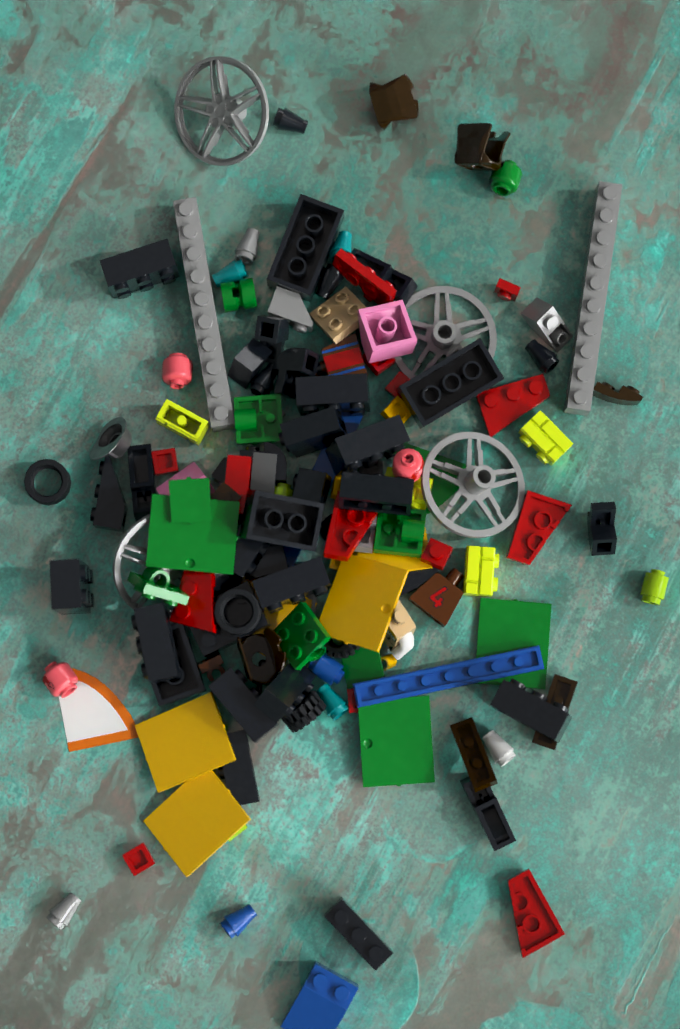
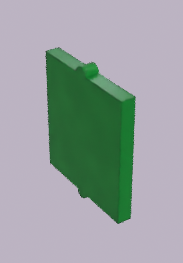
[169,477,212,524]
[341,647,385,688]

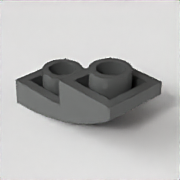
[250,452,277,493]

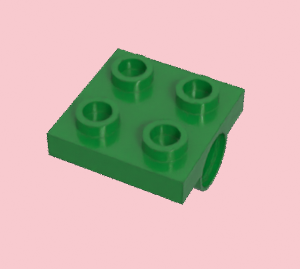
[233,394,283,445]
[373,509,427,558]
[127,567,190,606]
[273,602,331,670]

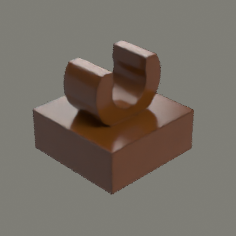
[198,652,225,682]

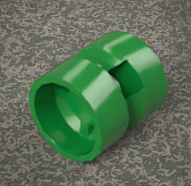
[220,278,257,313]

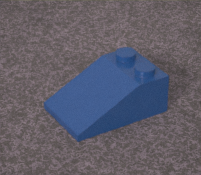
[281,961,359,1029]

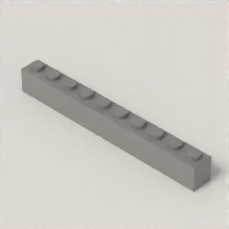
[563,181,622,416]
[173,197,235,432]

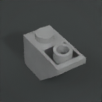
[267,286,313,333]
[521,297,573,352]

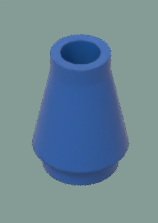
[220,904,257,939]

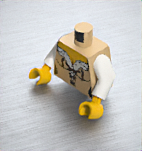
[381,599,416,671]

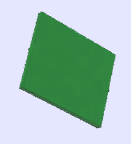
[146,494,240,575]
[476,598,552,689]
[358,695,435,787]

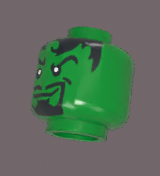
[489,160,522,196]

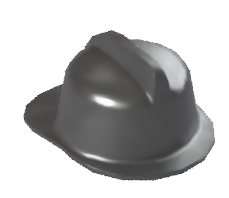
[89,417,132,460]

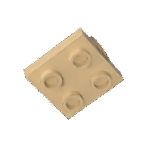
[309,287,367,344]

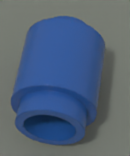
[308,653,345,686]

